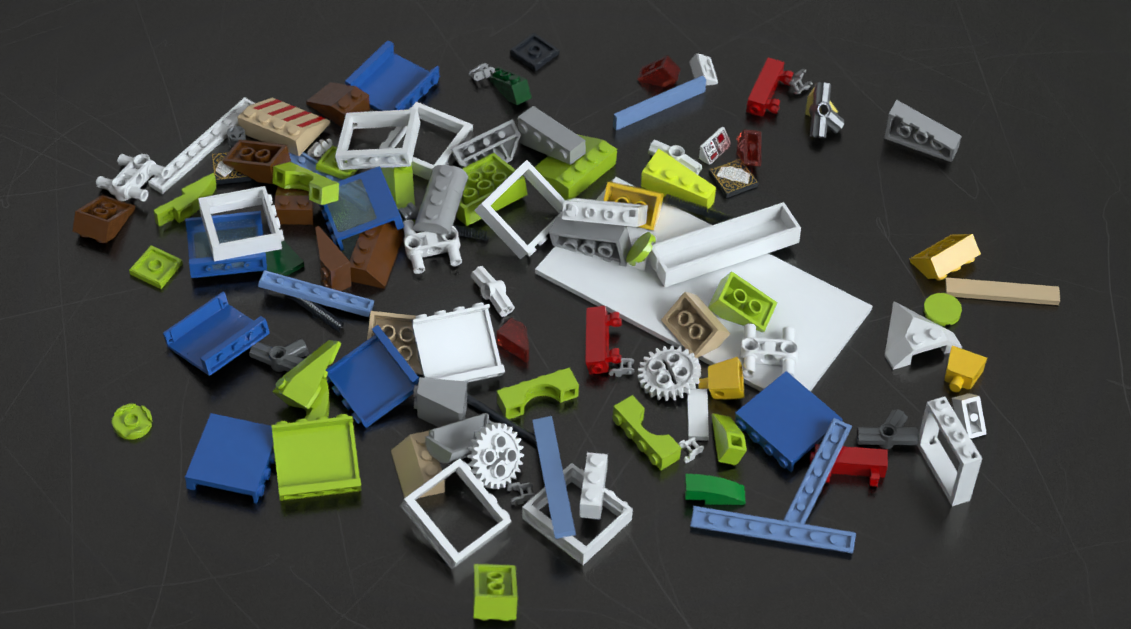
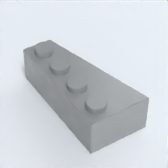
[884,100,961,162]
[518,106,586,165]
[549,217,632,267]

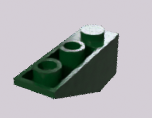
[488,67,532,105]

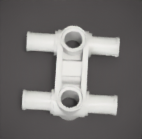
[96,154,169,201]
[403,220,462,274]
[740,324,798,377]

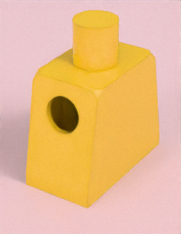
[944,345,987,392]
[698,357,744,399]

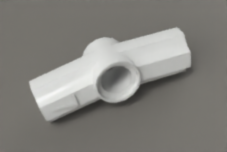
[648,140,702,175]
[471,266,515,317]

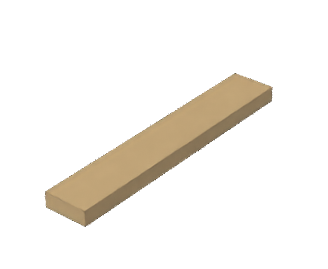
[945,278,1060,305]

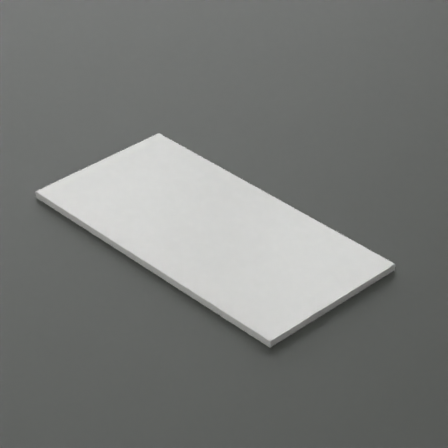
[535,177,872,391]

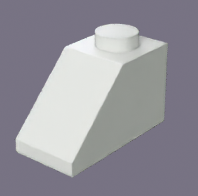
[952,393,987,438]

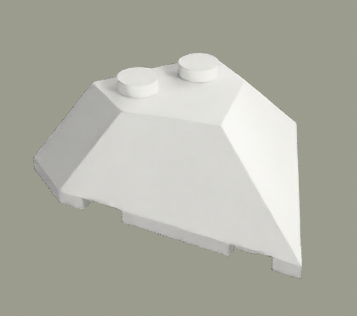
[884,301,962,370]

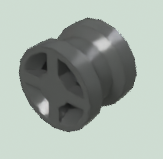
[227,126,246,148]
[398,202,418,222]

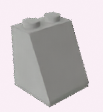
[414,377,467,427]

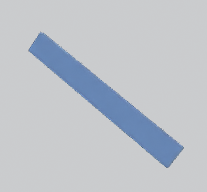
[533,416,576,539]
[690,506,856,554]

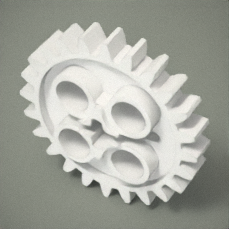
[638,345,701,401]
[467,423,524,489]

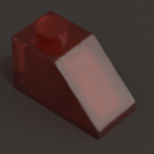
[637,55,681,87]
[737,129,762,167]
[496,318,529,363]

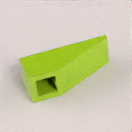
[712,413,747,465]

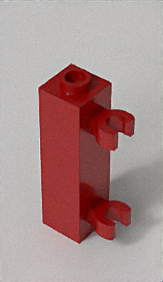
[746,58,794,117]
[586,306,622,374]
[810,444,888,486]

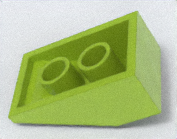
[708,271,778,332]
[473,564,517,621]

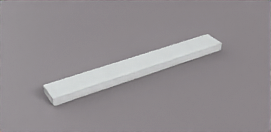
[148,97,255,194]

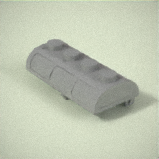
[413,165,468,235]
[425,413,493,464]

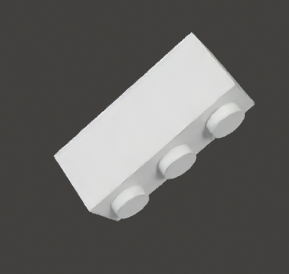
[580,452,608,519]

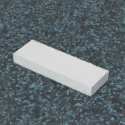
[687,389,709,441]

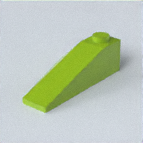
[381,159,416,223]
[273,340,341,409]

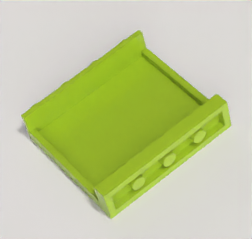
[271,414,361,501]

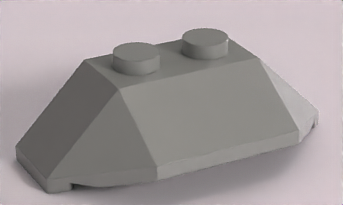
[451,119,521,168]

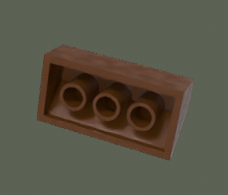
[350,211,405,289]

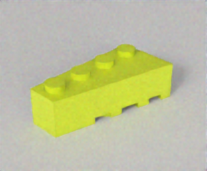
[641,149,716,210]

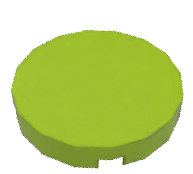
[626,232,656,266]
[923,293,962,326]
[112,404,152,439]

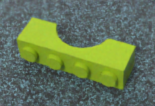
[273,162,339,205]
[497,368,579,419]
[612,395,681,470]

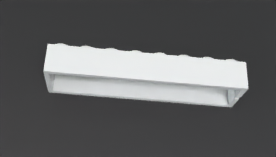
[648,202,801,287]

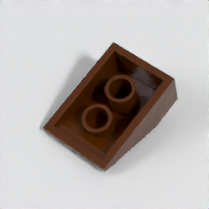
[306,82,370,128]
[222,140,291,184]
[275,186,315,225]
[72,195,135,243]
[315,226,351,291]

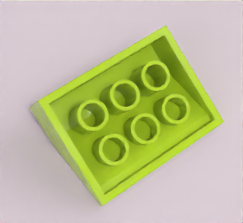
[534,135,617,200]
[456,153,527,226]

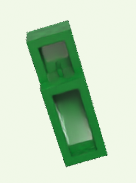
[684,474,746,505]

